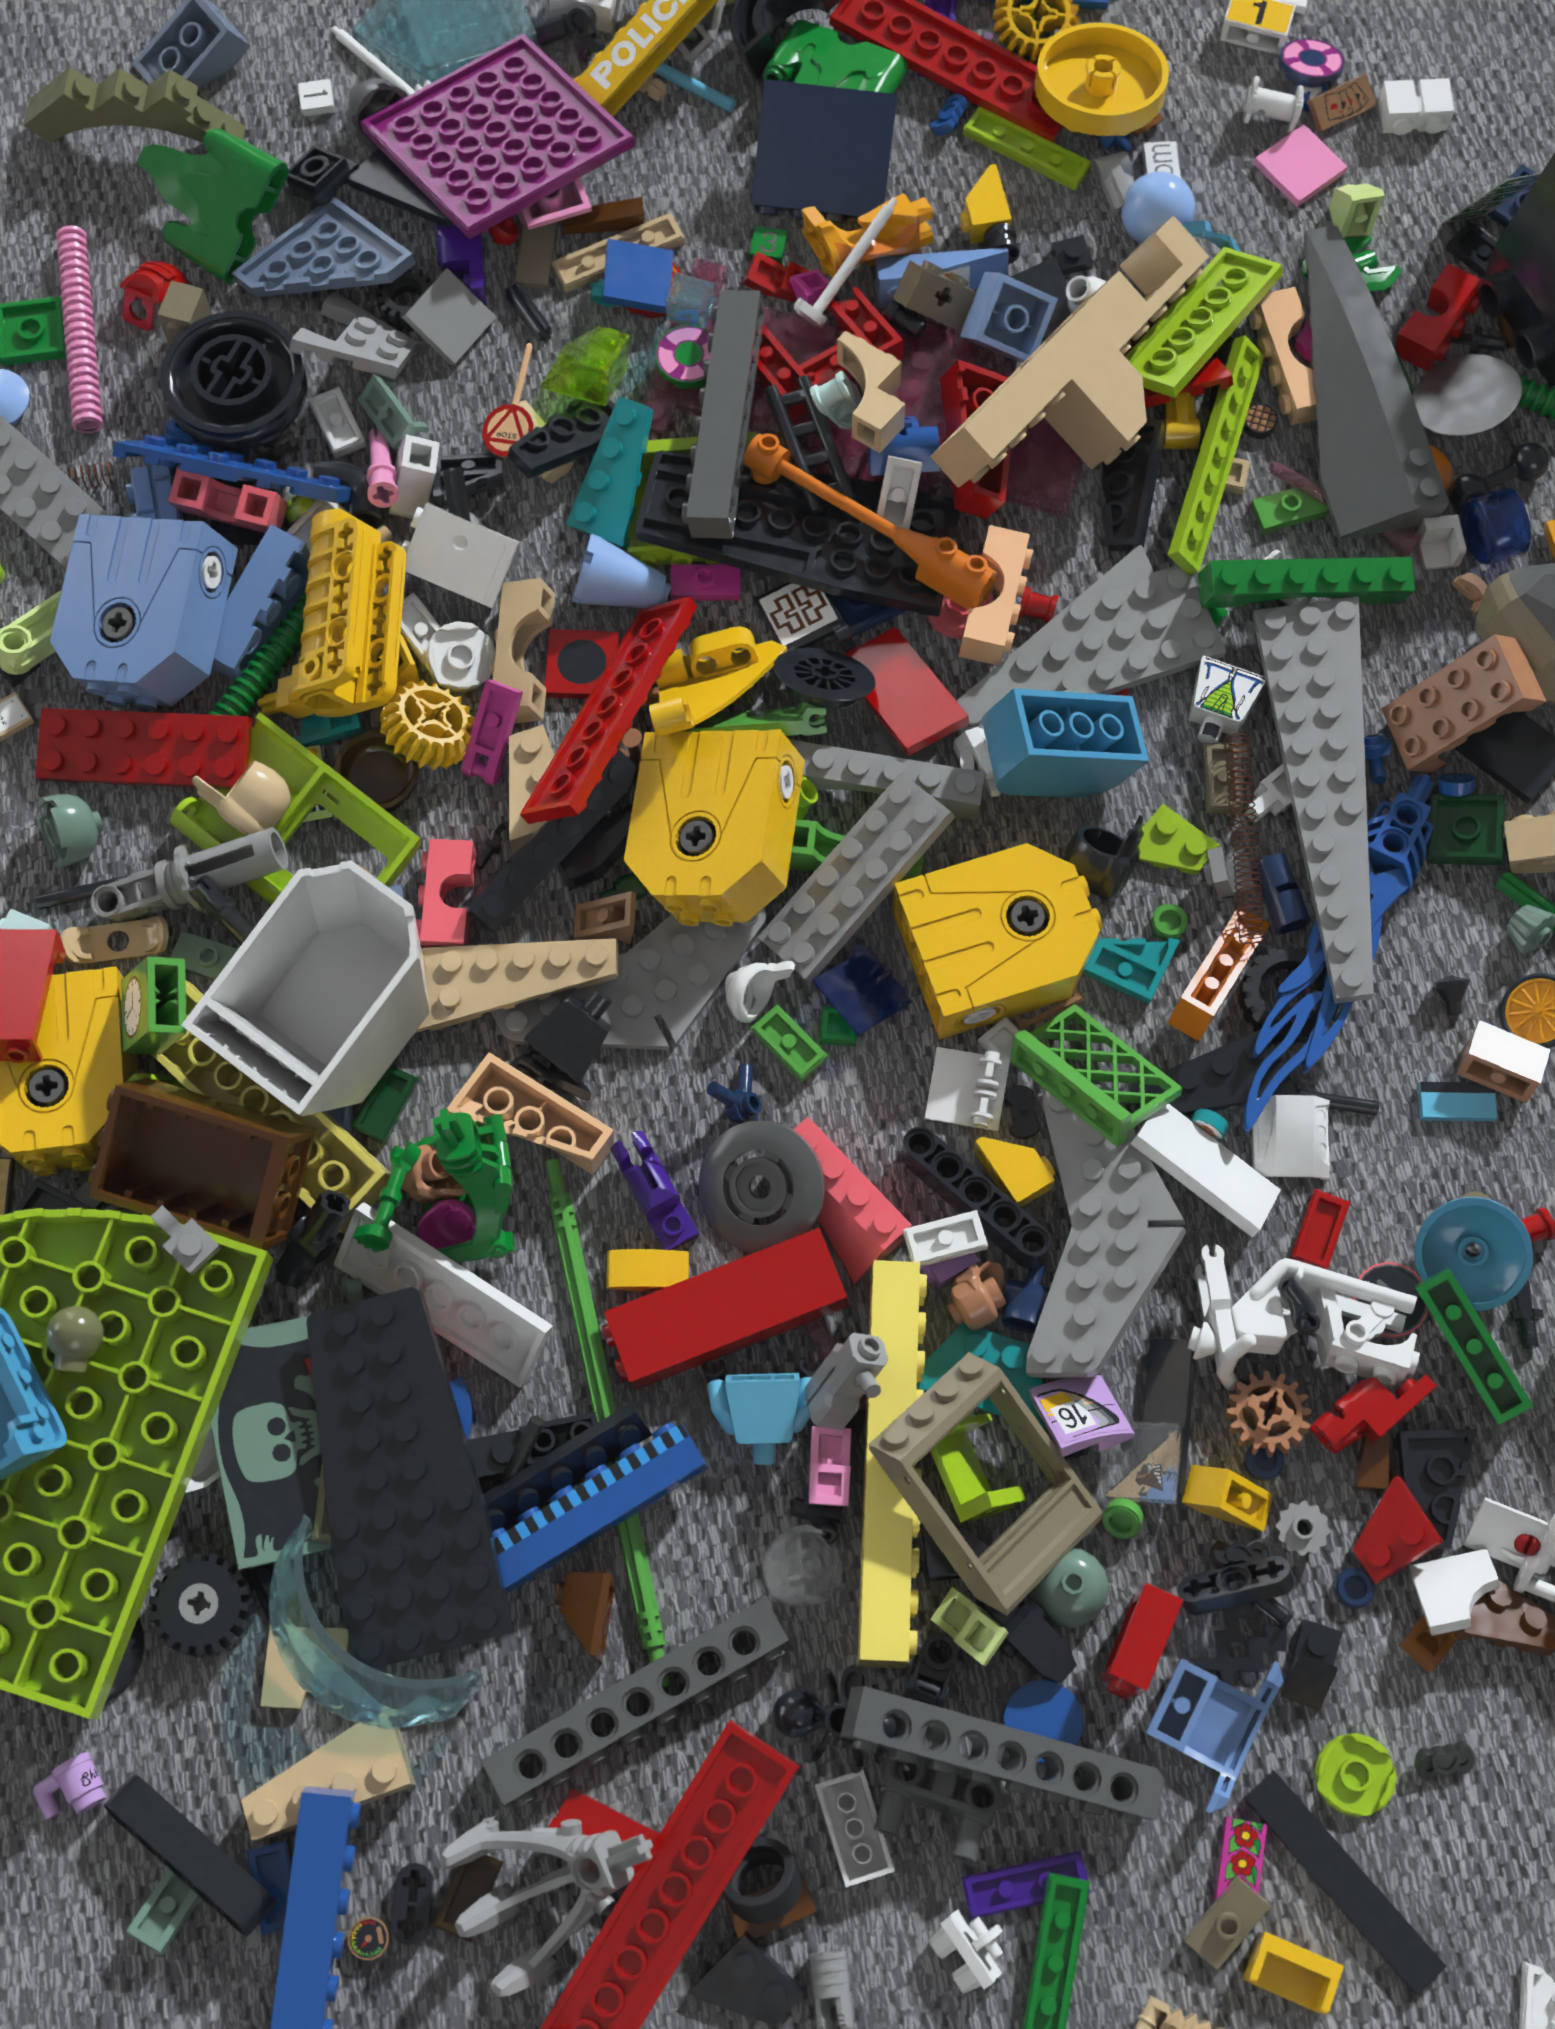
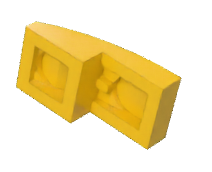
[606,1249,689,1291]

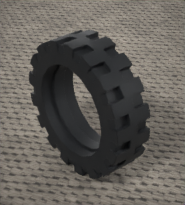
[1239,945,1340,1046]

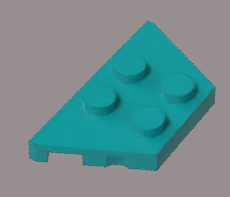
[917,1323,1048,1431]

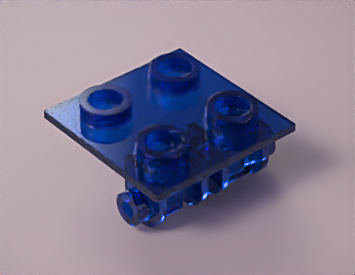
[812,943,912,1036]

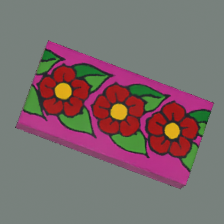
[1214,1817,1267,1901]

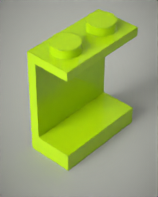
[930,1411,1027,1523]

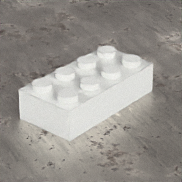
[814,1769,895,1888]

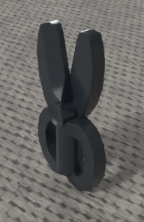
[510,1045,592,1107]

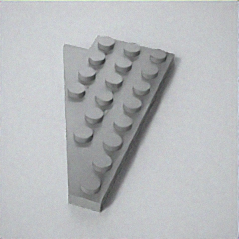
[956,545,1226,736]

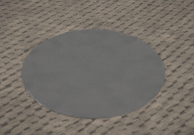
[1412,354,1522,436]

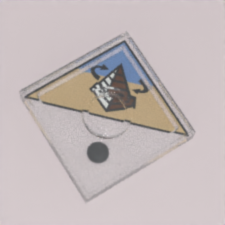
[1097,1422,1182,1504]

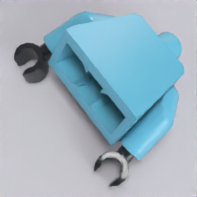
[702,1357,822,1465]

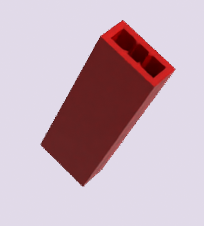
[602,1228,849,1390]

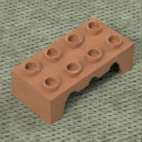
[1381,634,1546,773]

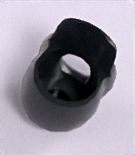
[1063,815,1144,903]

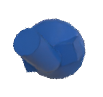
[1364,734,1391,784]

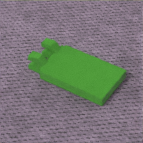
[690,701,827,736]

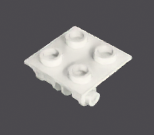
[925,1047,1010,1132]

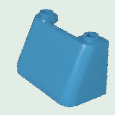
[0,1308,67,1481]

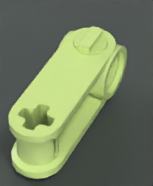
[0,591,61,675]

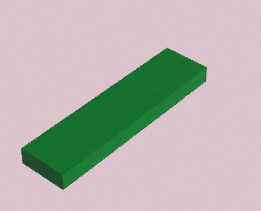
[1021,1872,1090,2029]

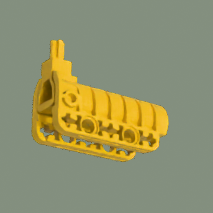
[257,509,407,719]

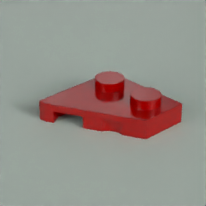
[1353,1476,1444,1585]

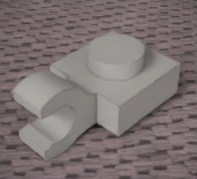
[151,1205,221,1276]

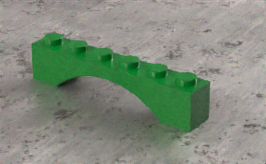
[1197,557,1416,608]

